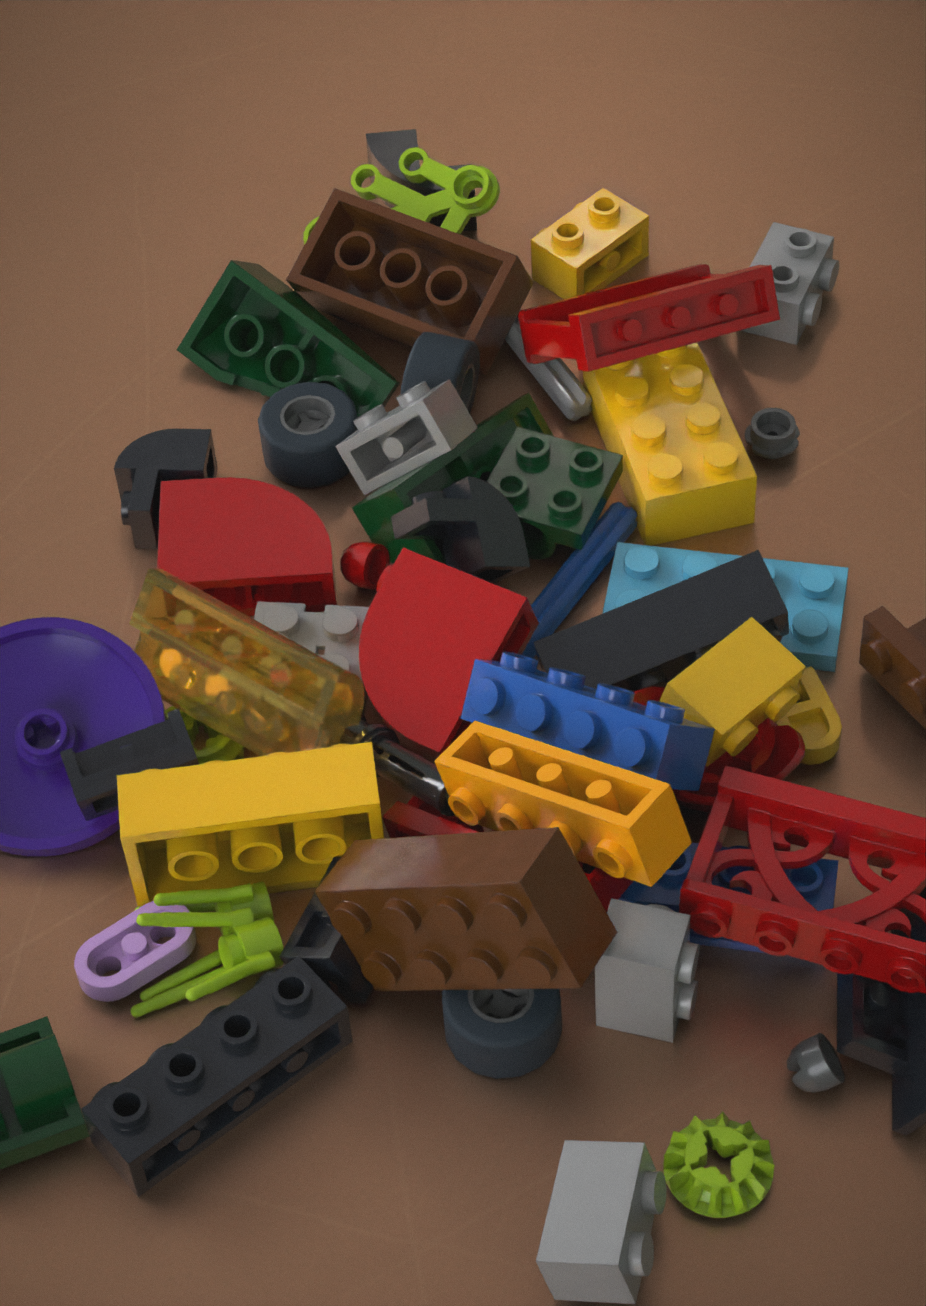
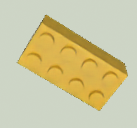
[583,342,757,546]
[117,742,384,907]

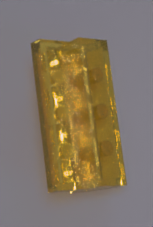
[129,568,364,756]

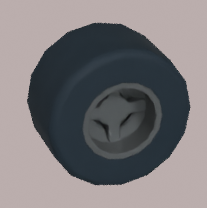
[399,332,480,413]
[258,382,358,488]
[442,989,562,1079]

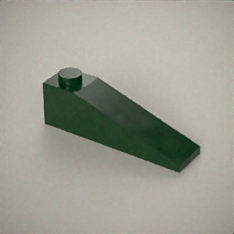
[177,260,400,417]
[352,393,554,564]

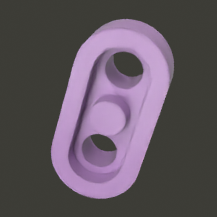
[74,901,196,1002]

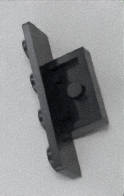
[837,887,926,1135]

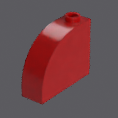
[156,477,337,622]
[359,547,539,764]

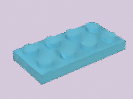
[602,542,849,672]

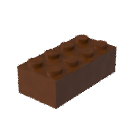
[286,188,534,376]
[314,827,618,991]

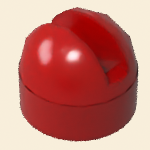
[340,541,390,590]

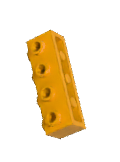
[434,721,692,887]

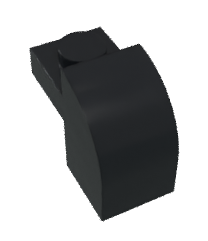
[114,429,218,549]
[391,476,530,584]

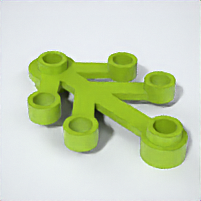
[303,147,500,244]

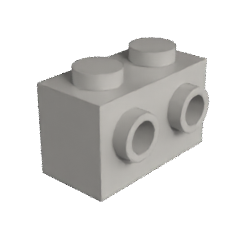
[741,222,839,345]
[335,379,478,495]
[595,898,700,1043]
[536,1140,666,1304]

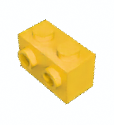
[531,188,649,299]
[659,617,806,767]

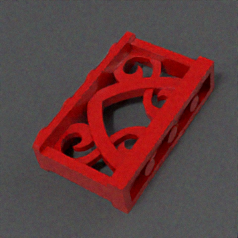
[518,264,780,372]
[679,765,926,994]

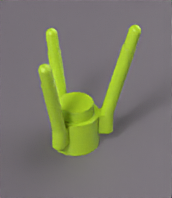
[134,881,274,1001]
[130,907,284,1018]

